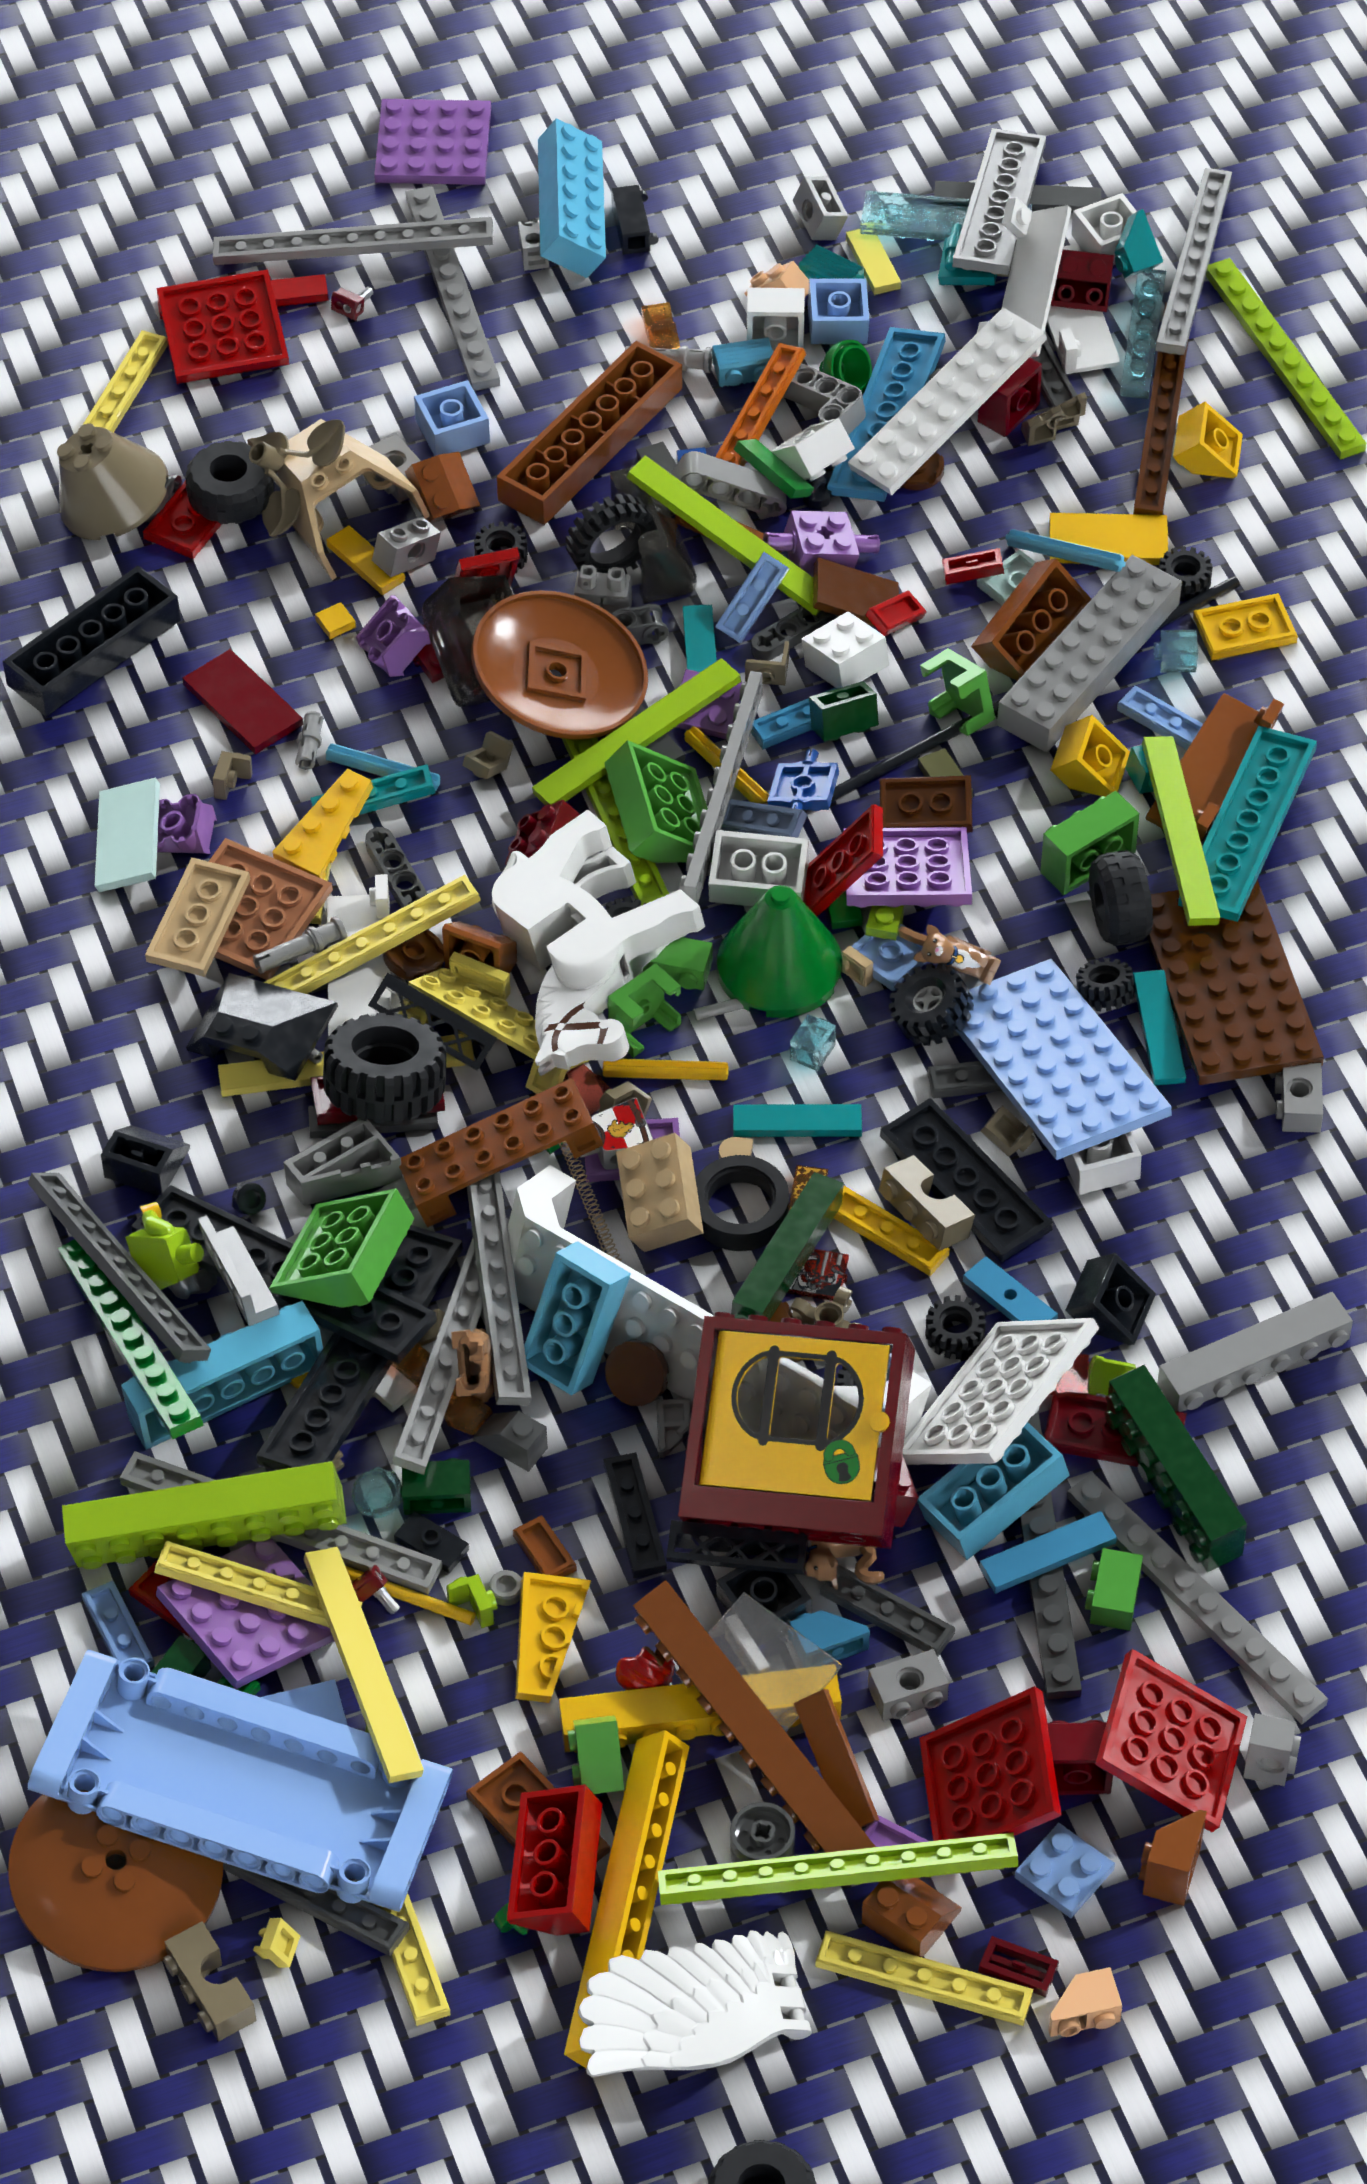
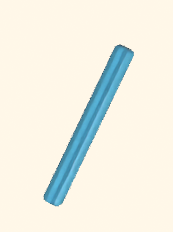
[1005,529,1126,572]

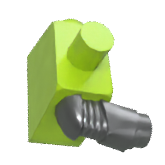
[125,1202,217,1299]

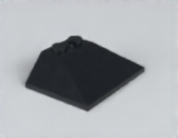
[186,973,338,1081]

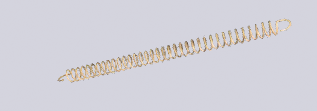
[559,1141,622,1262]

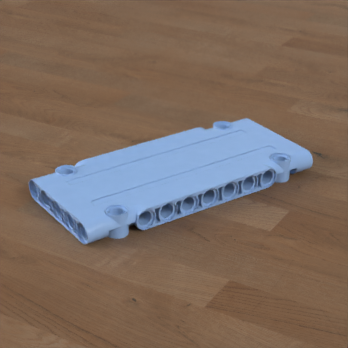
[28,1649,453,1912]

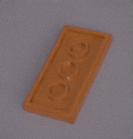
[466,1751,610,1862]

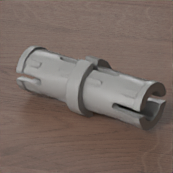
[295,711,324,770]

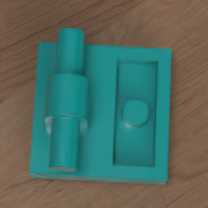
[938,223,997,285]

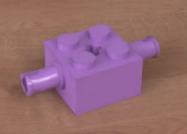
[763,511,880,577]

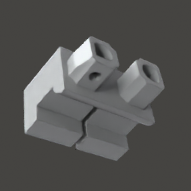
[574,565,633,614]

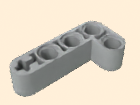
[783,363,866,435]
[671,451,787,517]

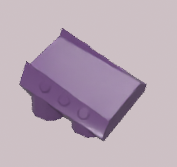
[356,595,431,677]
[157,794,217,854]

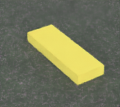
[846,226,901,295]

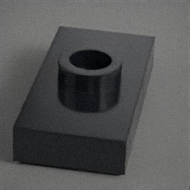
[394,1511,469,1574]

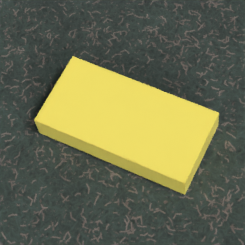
[449,951,511,1000]

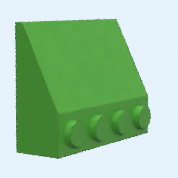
[604,740,712,863]
[269,1188,415,1308]

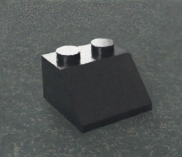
[1065,1253,1156,1345]

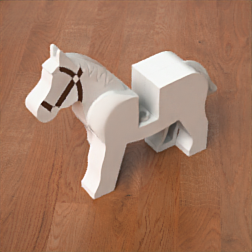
[492,810,705,1076]

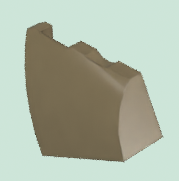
[1021,392,1087,446]

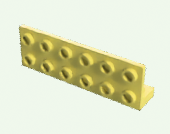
[398,968,590,1094]

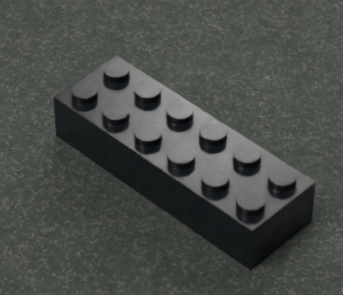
[3,566,181,717]

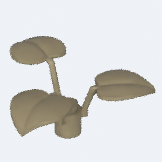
[247,419,345,537]

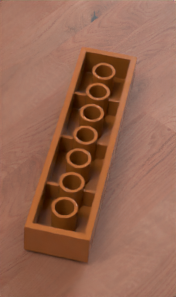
[497,341,682,525]

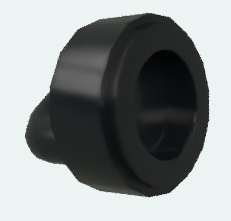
[803,476,831,509]
[232,1182,266,1215]

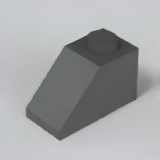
[473,1411,548,1472]

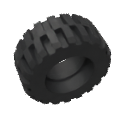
[323,1013,446,1123]

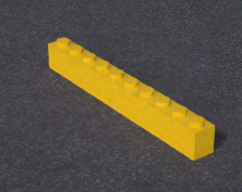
[564,1730,690,2068]

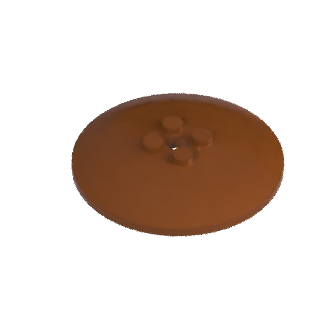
[471,590,648,739]
[8,1790,223,1972]

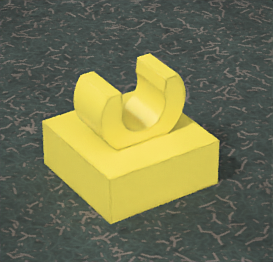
[253,1918,300,1968]

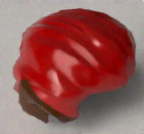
[616,1646,675,1690]

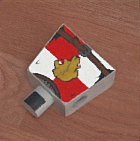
[580,1097,653,1170]

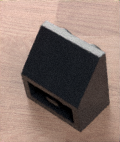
[101,1125,190,1196]

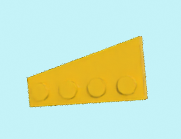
[272,768,373,879]
[515,1572,591,1703]

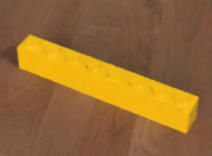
[559,1665,842,1752]

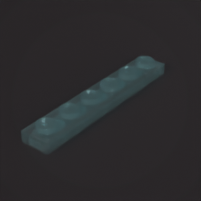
[1120,269,1166,399]

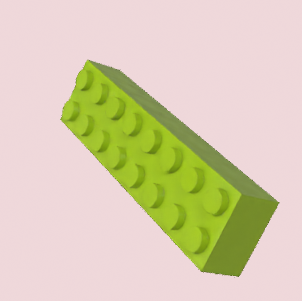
[62,1461,347,1569]

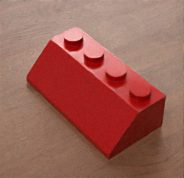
[507,1784,603,1936]

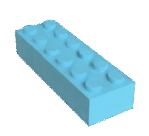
[538,118,606,278]
[121,1301,323,1450]

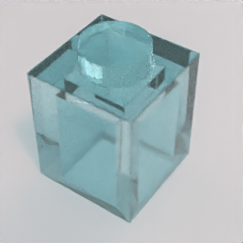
[1154,630,1198,673]
[790,1014,836,1071]

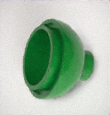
[819,340,872,394]

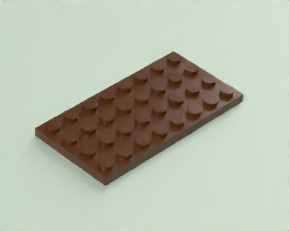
[1147,879,1324,1085]

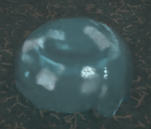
[351,1467,402,1519]

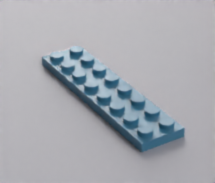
[827,327,946,502]

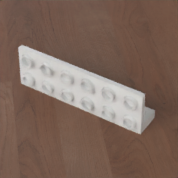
[977,197,1072,358]
[1047,244,1120,374]
[327,874,392,1037]

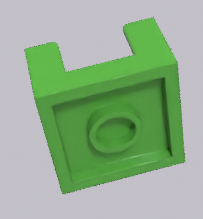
[920,648,995,736]
[608,963,681,1058]

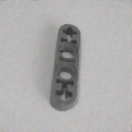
[751,607,839,661]
[365,827,428,908]

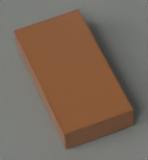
[513,1515,577,1577]

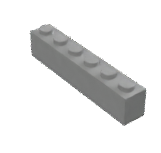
[1157,1291,1353,1412]

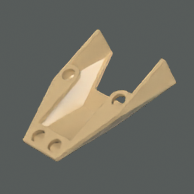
[278,419,430,580]

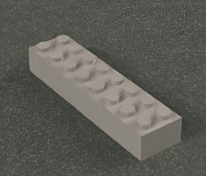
[997,555,1182,753]

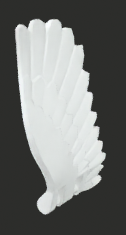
[578,1930,812,2077]

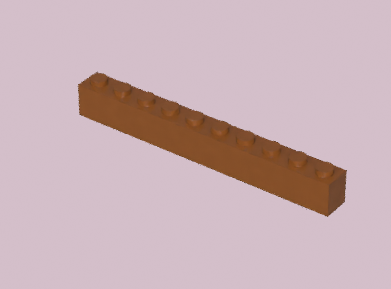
[633,1580,876,1853]

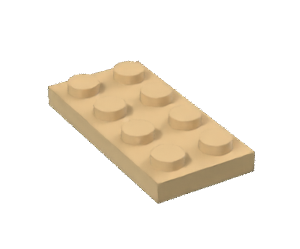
[145,857,251,977]

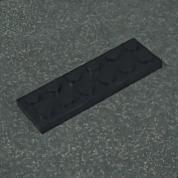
[880,1098,1053,1262]

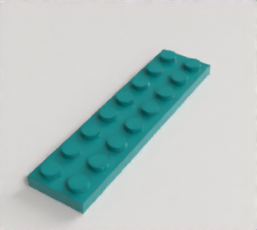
[1178,726,1317,922]

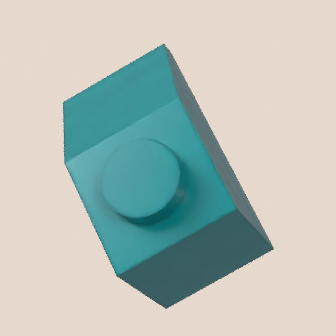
[1114,209,1163,279]

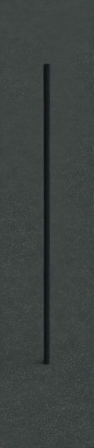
[803,576,1240,815]

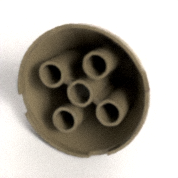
[57,423,169,540]

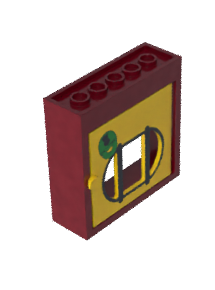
[678,1312,915,1549]

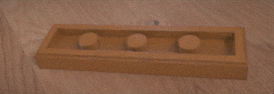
[794,1689,879,1828]

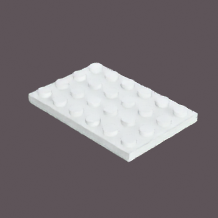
[903,1318,1099,1465]

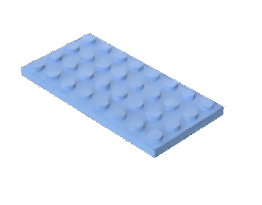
[956,958,1172,1160]

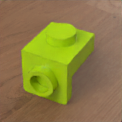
[865,905,904,941]
[446,1574,498,1629]

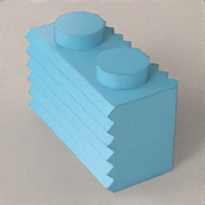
[712,337,773,387]

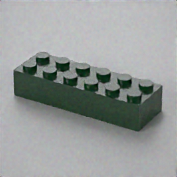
[1104,1364,1247,1572]

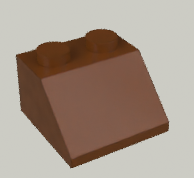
[405,452,481,524]
[442,921,518,973]
[1138,1810,1207,1906]
[862,1878,962,1958]

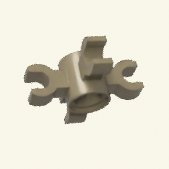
[790,1286,860,1328]

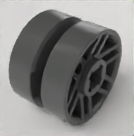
[730,1802,795,1863]

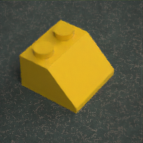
[1173,402,1243,478]
[1050,715,1130,797]

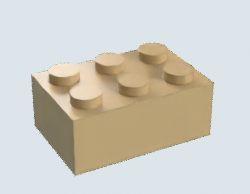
[616,1132,704,1252]

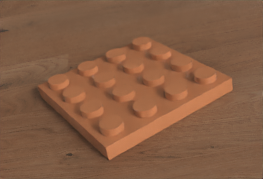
[209,838,333,980]

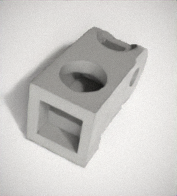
[518,219,549,271]

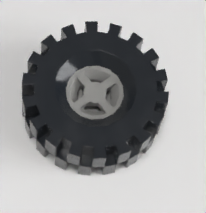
[889,963,974,1046]

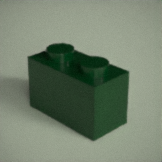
[809,681,879,741]
[402,1458,471,1515]

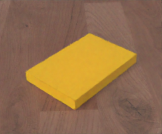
[1193,593,1298,660]

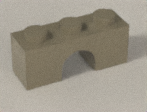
[878,1155,975,1251]
[163,1921,257,2042]

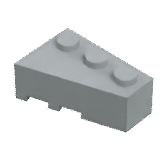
[284,1119,403,1206]

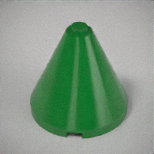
[717,885,842,1018]

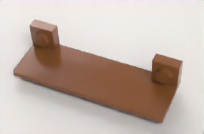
[1145,693,1284,843]
[399,1078,604,1228]

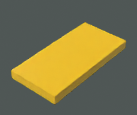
[1049,513,1168,565]

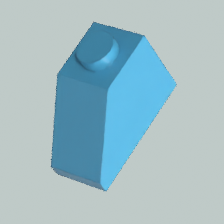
[789,1610,870,1669]

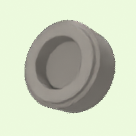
[489,1570,522,1606]

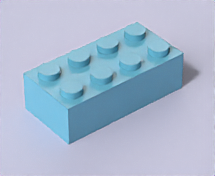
[524,1241,631,1396]
[917,1422,1070,1560]

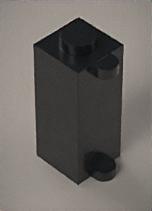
[611,185,659,255]

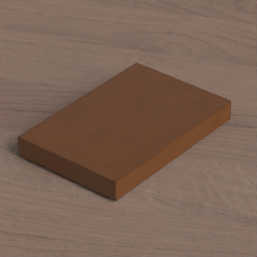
[813,557,899,633]
[879,775,973,832]

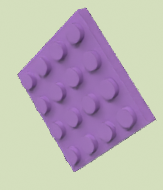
[374,99,491,185]
[843,827,972,908]
[156,1538,334,1689]

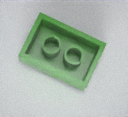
[1040,791,1140,895]

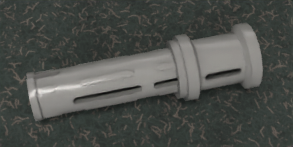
[625,346,712,373]
[253,916,347,974]

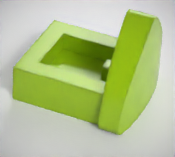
[1087,1355,1136,1396]

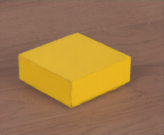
[315,602,356,639]

